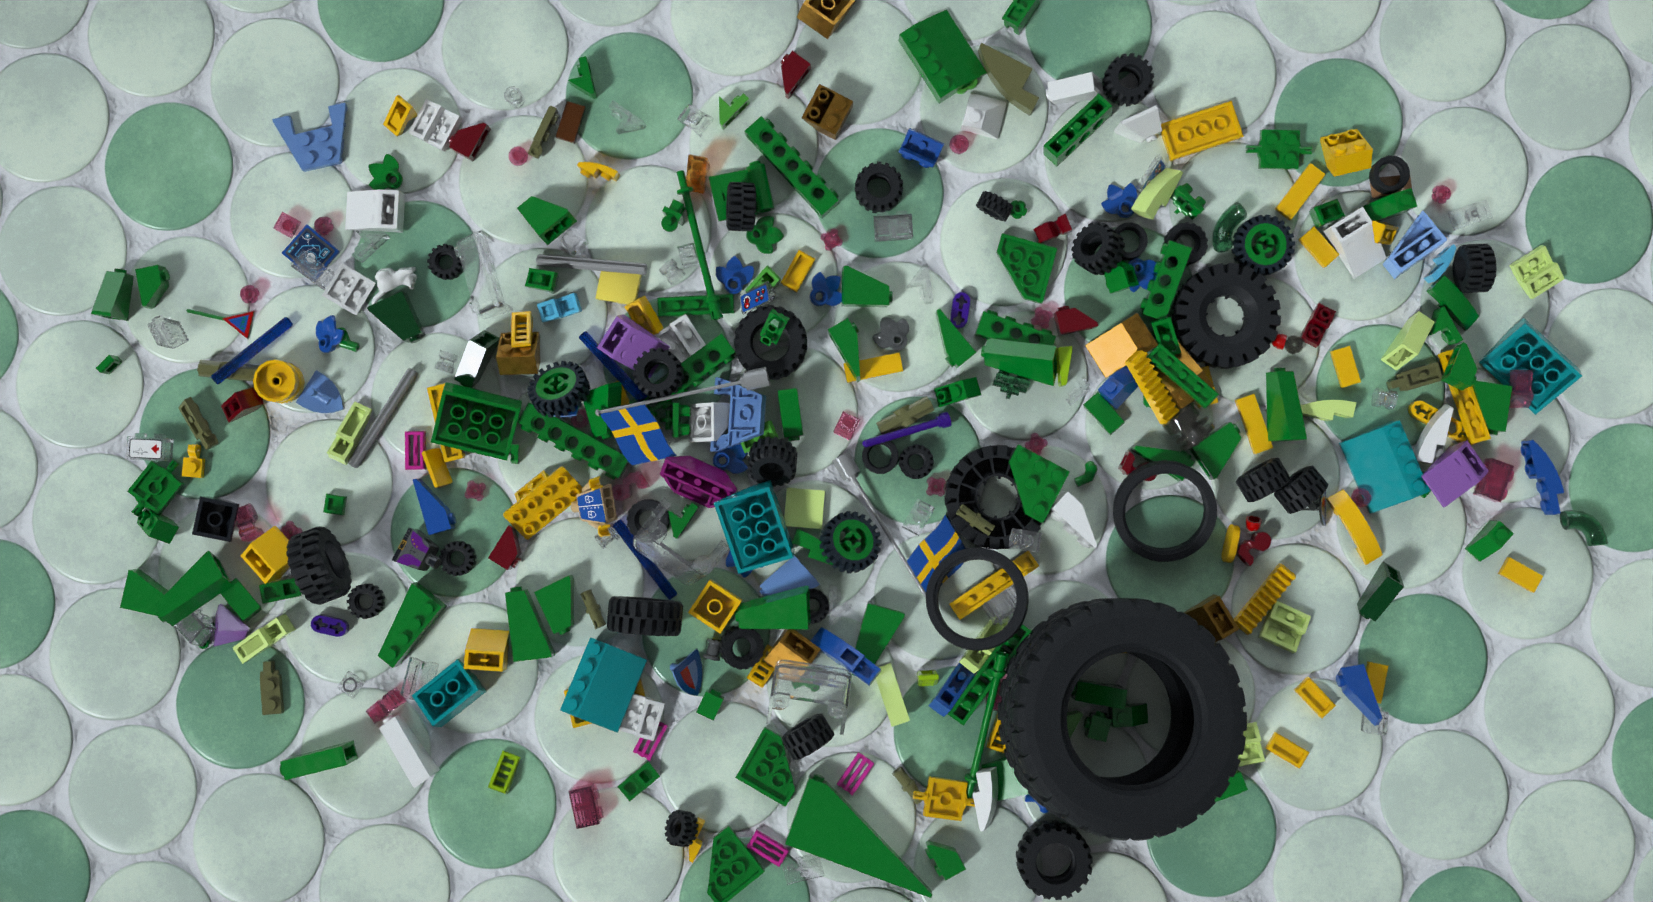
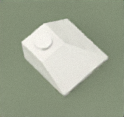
[961,93,1007,139]
[1114,105,1162,143]
[689,402,730,442]

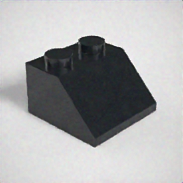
[192,496,239,542]

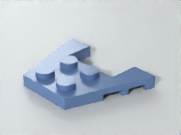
[272,103,348,172]
[710,377,766,452]

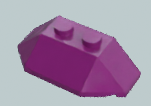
[660,456,737,508]

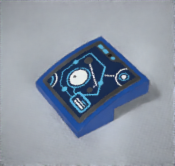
[282,224,340,280]

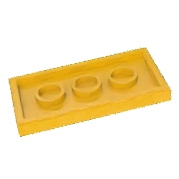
[1161,101,1244,161]

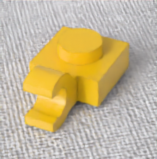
[182,444,205,478]

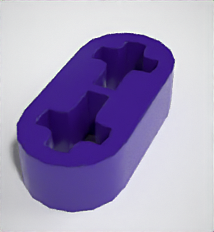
[950,292,970,329]
[311,615,349,637]

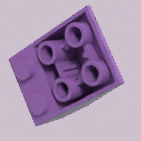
[597,314,670,378]
[1421,440,1489,508]

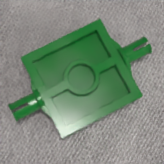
[1246,129,1312,170]
[127,459,184,516]

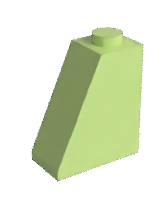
[1381,311,1434,371]

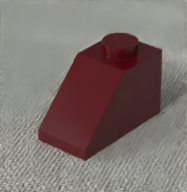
[781,50,811,99]
[449,123,491,162]
[1053,306,1099,336]
[221,387,264,423]
[488,525,521,570]

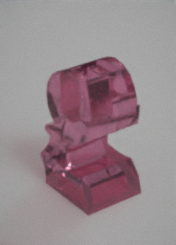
[612,471,650,501]
[236,503,264,542]
[366,687,407,724]

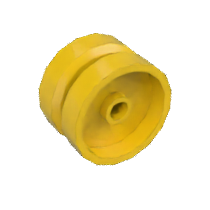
[253,360,305,404]

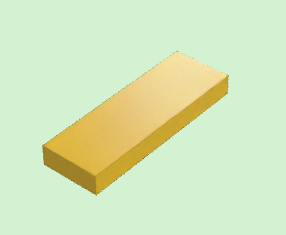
[1275,163,1326,221]
[843,352,903,383]
[1235,394,1273,454]

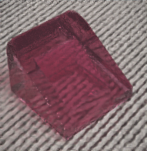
[833,411,860,440]

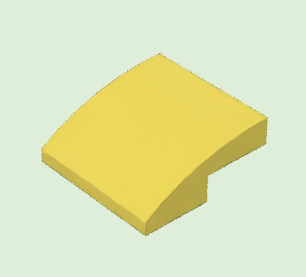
[595,271,642,305]

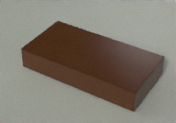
[556,101,586,144]

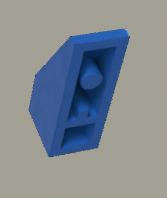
[1098,362,1156,409]
[413,479,456,535]
[928,663,975,717]
[1336,664,1383,726]

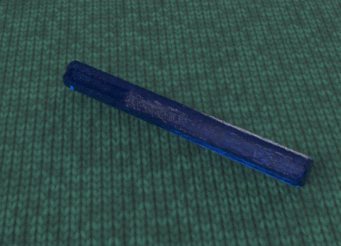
[211,317,293,384]
[579,331,646,402]
[613,519,678,600]

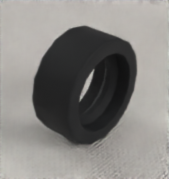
[1369,155,1410,194]
[1115,222,1148,260]
[862,441,898,474]

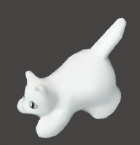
[371,267,417,305]

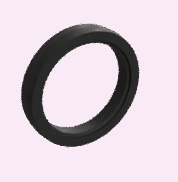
[1113,460,1217,562]
[926,548,1029,651]

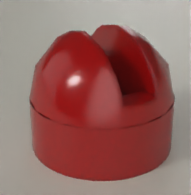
[1272,334,1287,350]
[1245,516,1262,532]

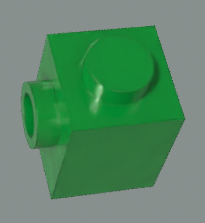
[696,688,725,721]
[1084,711,1112,742]

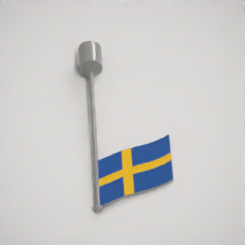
[595,367,770,465]
[832,451,966,598]

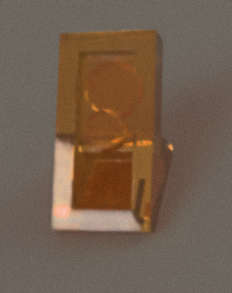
[686,154,710,194]

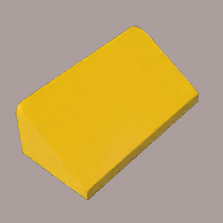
[1372,220,1398,245]
[625,295,663,335]
[422,448,453,488]

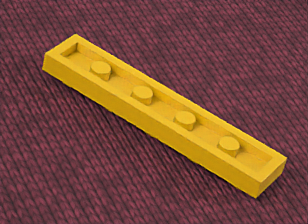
[1438,349,1491,445]
[949,550,1039,620]

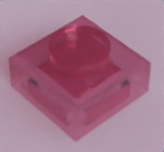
[273,212,301,238]

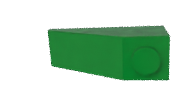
[935,308,976,368]
[828,318,860,382]
[1131,446,1195,481]

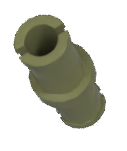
[956,504,995,536]
[580,589,606,629]
[892,766,923,804]

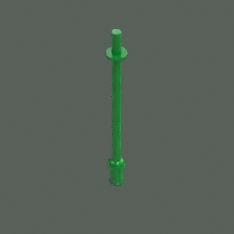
[677,170,723,320]
[964,651,1008,798]

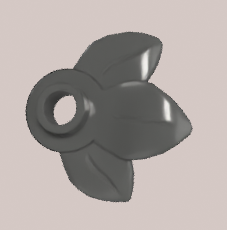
[872,318,909,351]

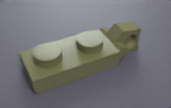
[528,106,559,159]
[1386,362,1442,391]
[179,397,219,450]
[260,660,284,715]

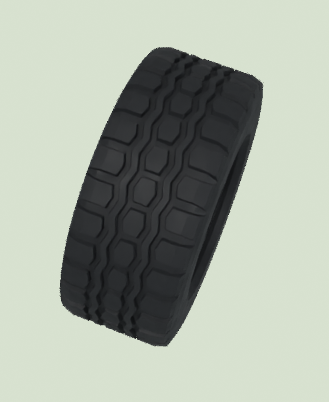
[997,598,1247,841]

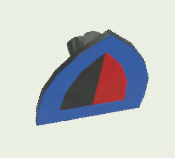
[1302,491,1326,526]

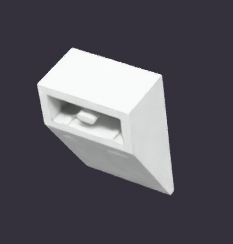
[345,190,405,233]
[1323,207,1387,279]
[1049,491,1097,548]

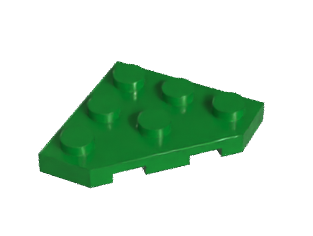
[996,233,1057,304]
[1009,444,1070,523]
[735,727,795,807]
[707,825,765,902]

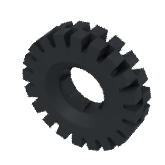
[1171,263,1281,369]
[944,445,1048,550]

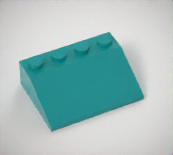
[1479,318,1582,415]
[1339,420,1430,514]
[714,480,795,574]
[560,637,648,733]

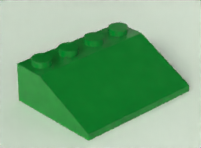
[898,9,987,104]
[431,382,522,461]

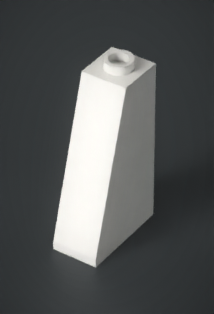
[379,714,440,788]

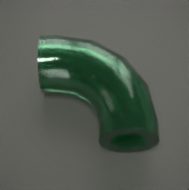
[1212,202,1248,253]
[1560,510,1608,546]

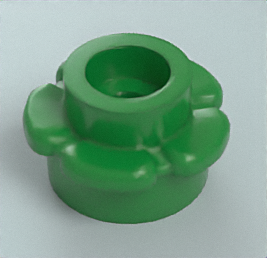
[1010,200,1027,219]

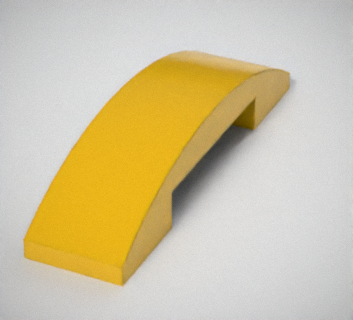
[1326,489,1383,565]

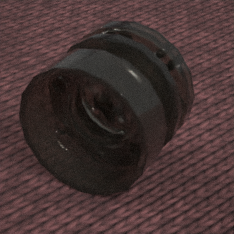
[1162,401,1215,452]

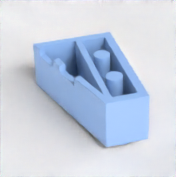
[1382,211,1447,279]

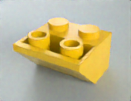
[1320,129,1373,177]
[241,526,290,584]
[464,628,510,672]

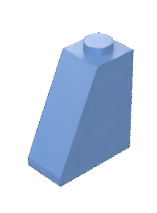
[760,555,820,597]

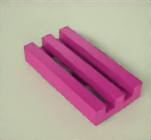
[405,431,426,470]
[633,721,668,761]
[837,752,874,796]
[747,829,789,867]

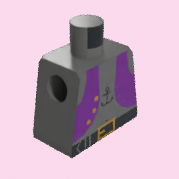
[392,527,442,571]

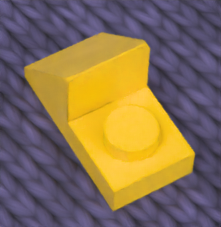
[383,95,417,137]

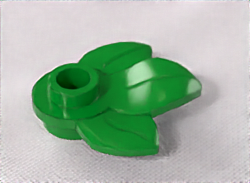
[368,154,403,190]
[746,216,784,254]

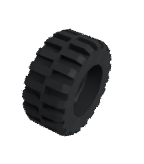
[734,305,807,380]
[286,526,352,605]
[607,596,683,636]
[1016,820,1093,900]

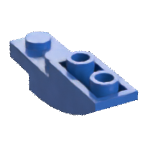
[1521,440,1564,515]
[810,627,881,686]

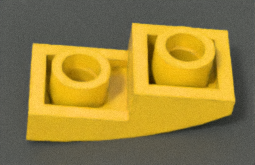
[577,162,620,182]

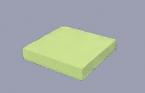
[784,488,825,529]

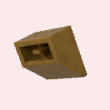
[802,84,853,140]
[496,332,540,375]
[1184,594,1239,642]
[764,629,821,683]

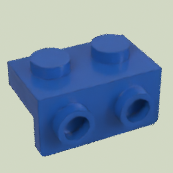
[899,128,944,168]

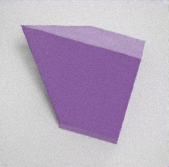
[213,604,250,647]

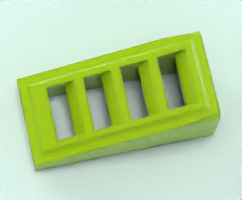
[1056,346,1073,387]
[917,670,939,686]
[488,750,521,795]

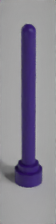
[862,412,952,447]

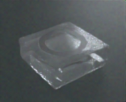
[337,671,365,699]

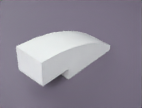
[1414,404,1453,463]
[973,767,998,831]

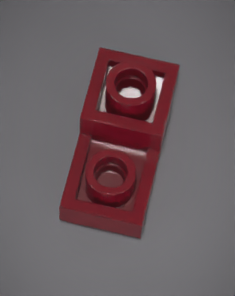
[1299,303,1336,348]

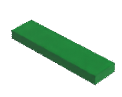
[657,294,735,317]
[1147,343,1219,409]

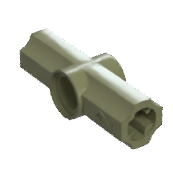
[197,360,260,381]
[876,396,934,435]

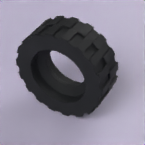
[1164,222,1208,266]
[626,499,670,542]
[719,625,764,670]

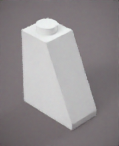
[1046,72,1104,105]

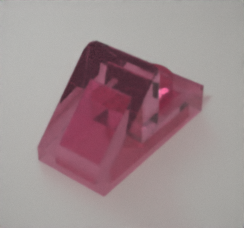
[1509,370,1534,408]

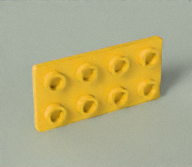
[503,466,583,540]

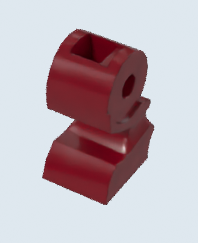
[1033,214,1072,244]
[1118,451,1157,481]
[1236,532,1271,566]

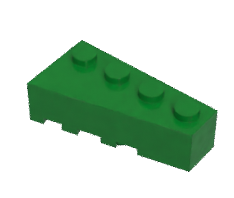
[378,582,447,668]

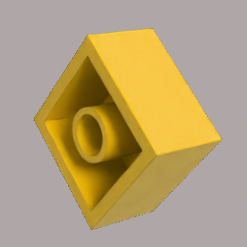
[688,579,742,634]

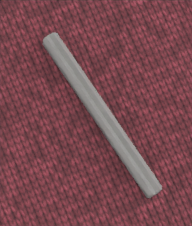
[536,254,648,275]
[348,368,418,468]

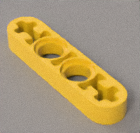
[1408,400,1476,445]

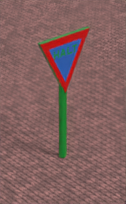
[186,309,254,339]

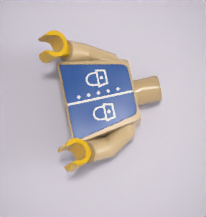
[571,476,618,537]

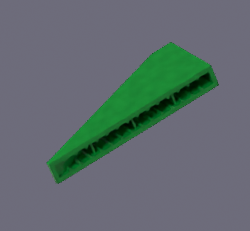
[785,774,932,898]

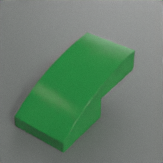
[1083,392,1125,436]
[259,578,302,604]
[617,762,660,802]

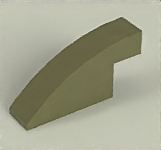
[978,43,1039,116]

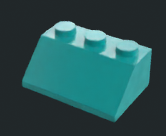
[412,659,487,727]

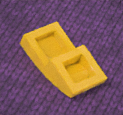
[689,817,705,863]

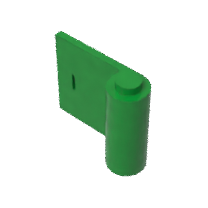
[708,161,775,222]

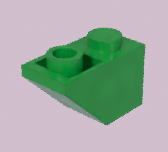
[1105,260,1139,294]
[934,377,981,407]
[137,508,179,544]
[925,840,966,880]

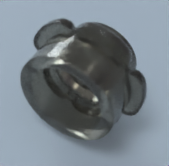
[1284,335,1303,354]

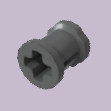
[703,638,721,661]

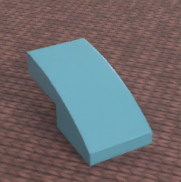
[1424,244,1456,284]
[537,293,582,323]

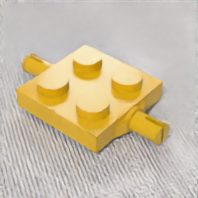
[913,776,975,821]

